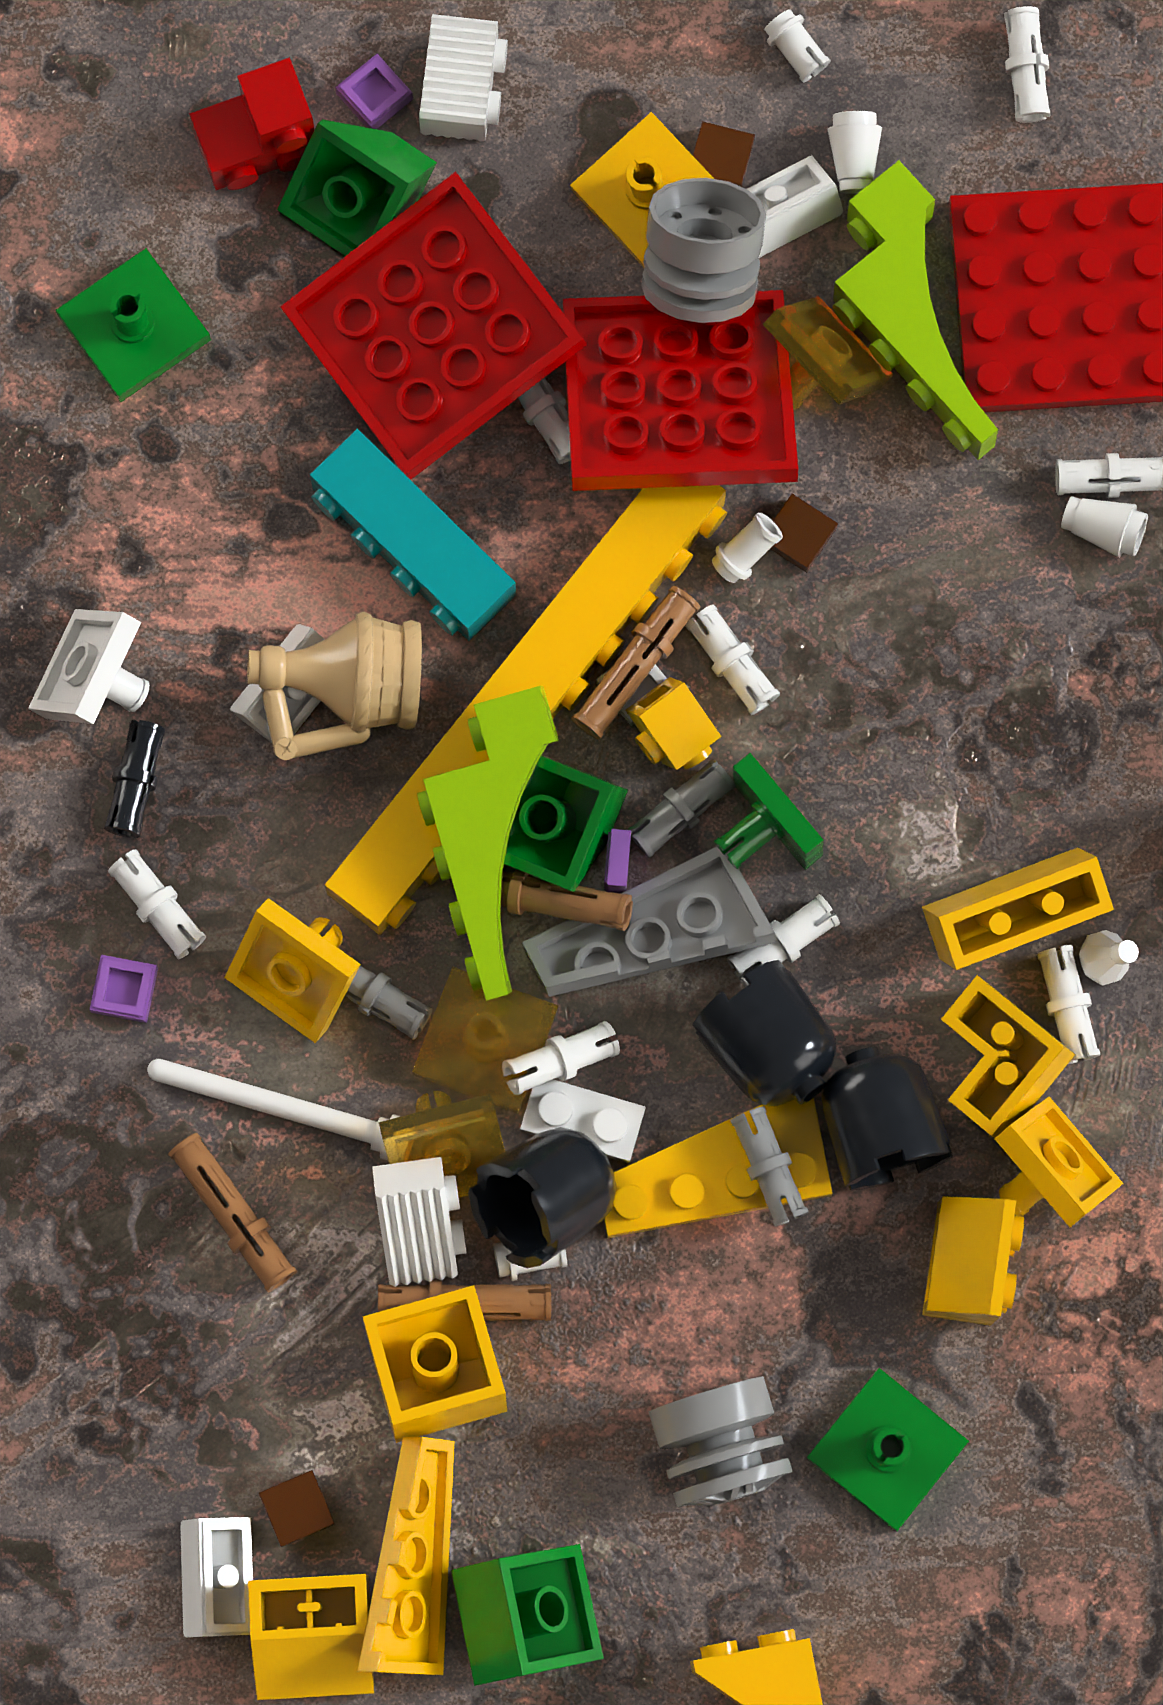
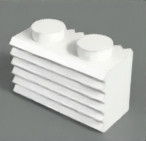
[419,14,508,142]
[372,1157,467,1287]

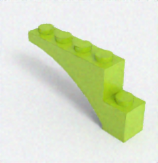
[833,160,998,460]
[417,686,559,1001]

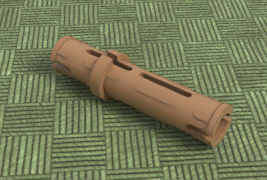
[571,586,700,740]
[501,869,633,931]
[168,1133,297,1293]
[378,1279,551,1321]

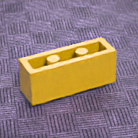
[922,847,1114,970]

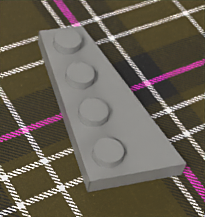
[522,847,777,997]

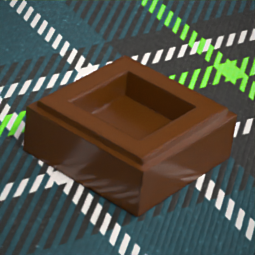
[693,121,755,187]
[770,494,838,573]
[259,1470,335,1547]

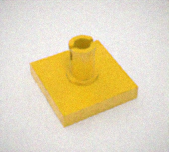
[570,112,714,268]
[224,898,361,1043]
[994,1096,1124,1228]

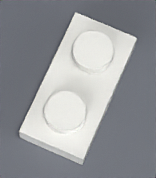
[520,1079,646,1164]

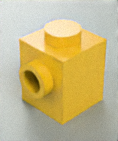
[625,677,722,770]

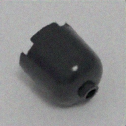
[693,960,837,1107]
[821,1046,953,1191]
[468,1127,616,1268]

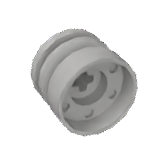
[641,178,766,323]
[648,1376,793,1508]

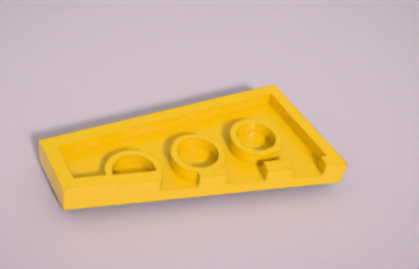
[604,1098,833,1238]
[358,1437,455,1675]

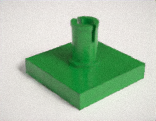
[56,248,211,402]
[714,753,824,870]
[806,1368,969,1532]

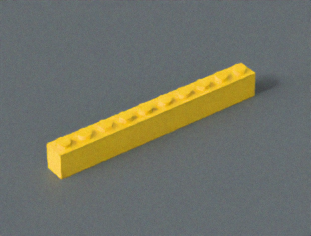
[325,485,727,935]

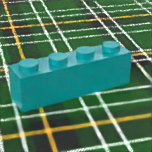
[310,429,516,641]

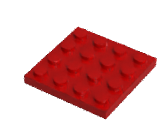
[280,171,587,480]
[948,183,1163,412]
[563,290,798,491]

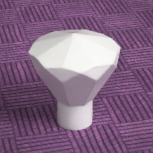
[1079,930,1139,986]

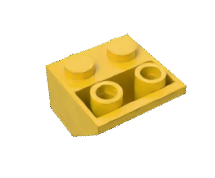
[922,1196,1024,1326]
[248,1574,374,1700]
[690,1629,823,1705]

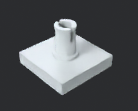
[28,609,150,724]

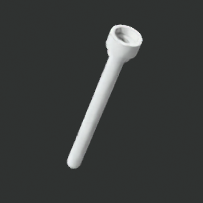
[147,1059,415,1163]

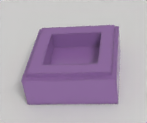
[335,54,413,129]
[604,829,631,894]
[90,955,158,1023]

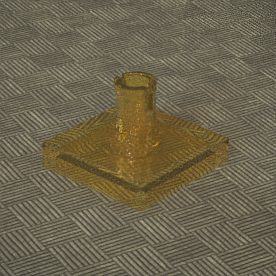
[763,296,893,409]
[412,966,559,1114]
[378,1091,505,1198]

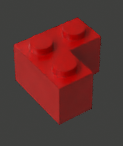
[189,57,315,191]

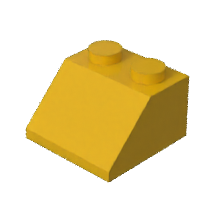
[362,1285,507,1443]

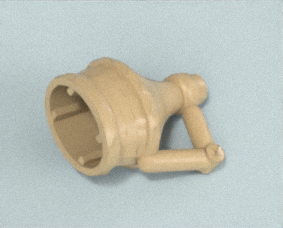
[247,611,422,760]

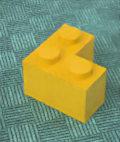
[941,975,1076,1138]

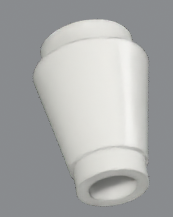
[827,111,882,194]
[1061,496,1148,558]

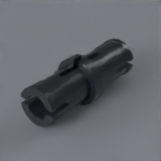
[104,720,166,838]

